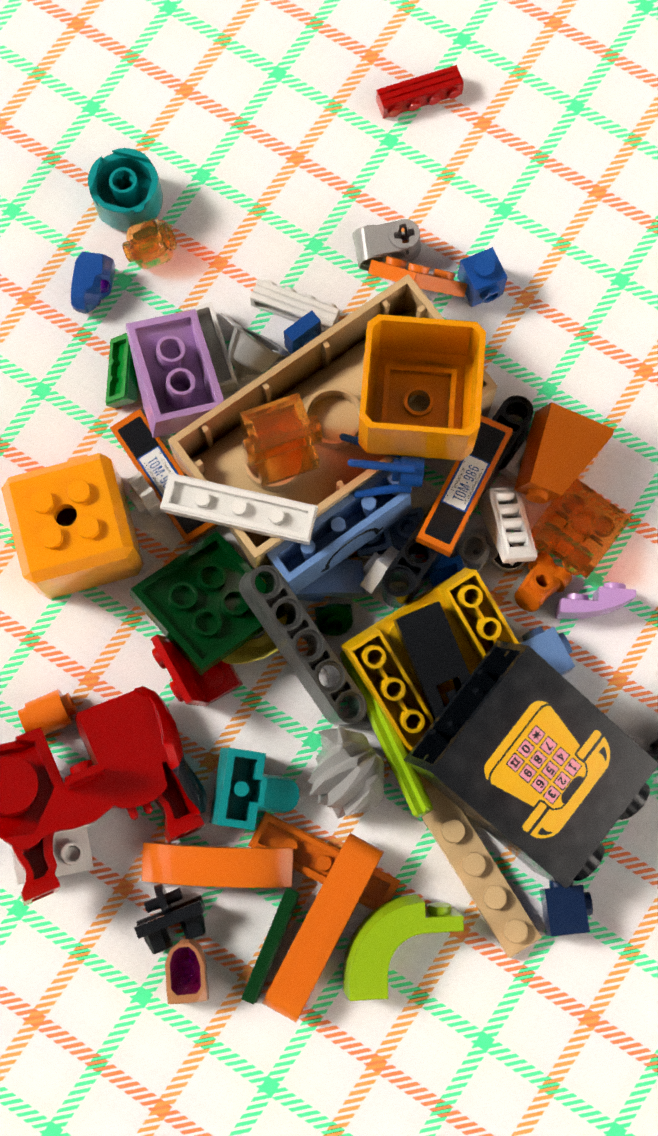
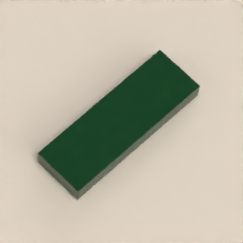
[241,887,301,1005]

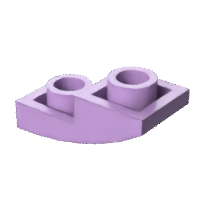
[555,582,636,620]

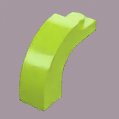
[343,894,464,1001]

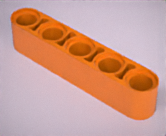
[262,833,384,1022]

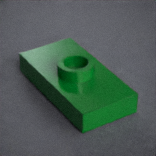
[105,333,138,409]

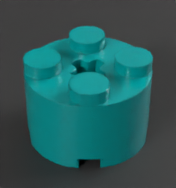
[88,148,163,231]

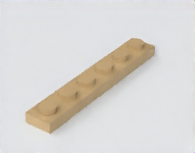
[386,748,542,958]

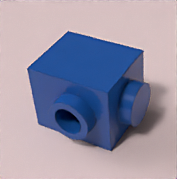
[457,247,508,307]

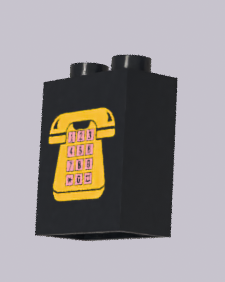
[404,640,658,889]

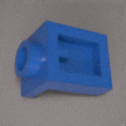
[284,310,321,354]

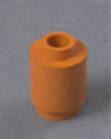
[18,689,77,736]

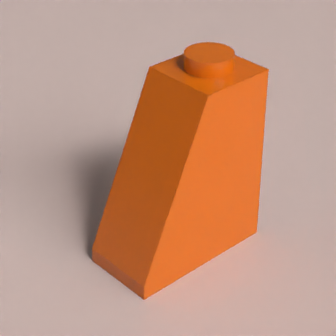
[514,402,614,504]

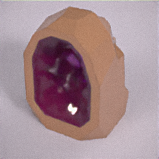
[165,938,209,1004]

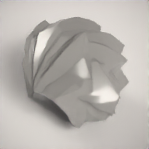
[308,726,384,819]

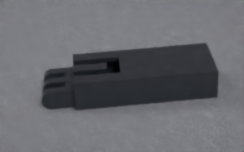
[393,601,470,721]

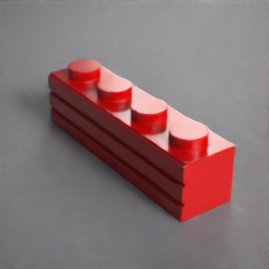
[376,65,464,119]

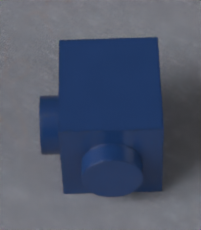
[540,880,593,937]

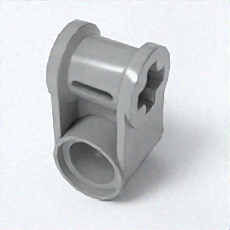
[353,219,421,271]

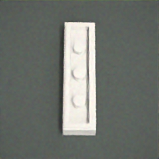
[160,473,318,545]

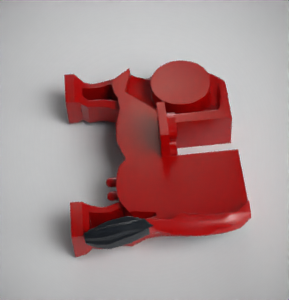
[0,686,207,906]

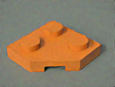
[368,256,467,298]

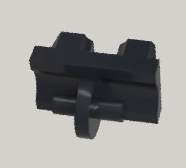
[134,883,206,954]

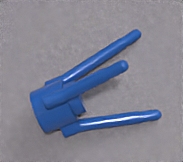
[339,433,425,498]

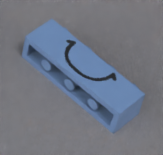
[266,471,412,595]

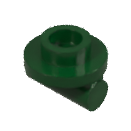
[315,603,353,636]

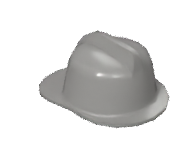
[220,313,288,375]

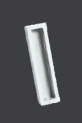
[250,279,340,332]
[191,302,238,394]

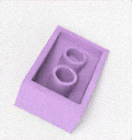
[126,309,224,438]

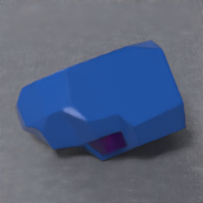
[71,252,115,314]

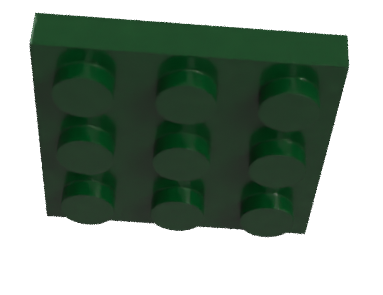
[130,531,286,676]

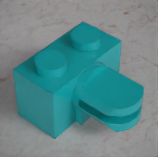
[209,748,300,830]

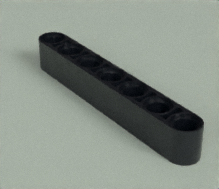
[382,395,534,608]

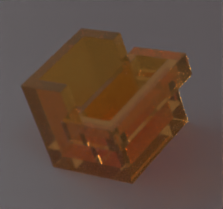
[240,393,322,487]

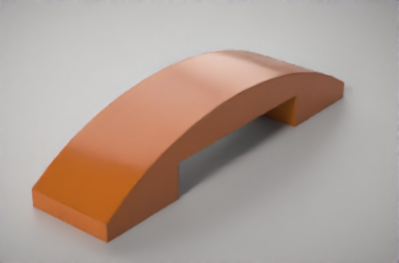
[142,842,294,888]

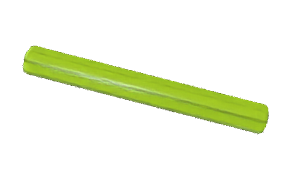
[340,651,433,817]

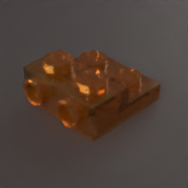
[531,479,632,579]

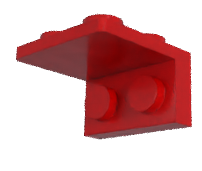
[151,634,243,707]

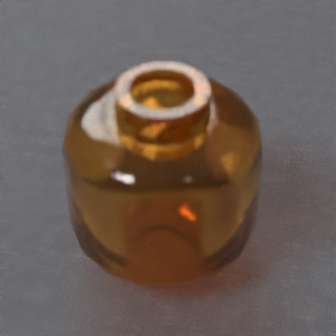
[122,218,177,270]

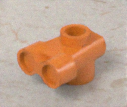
[514,552,572,612]

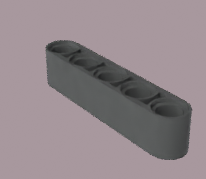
[239,565,367,725]

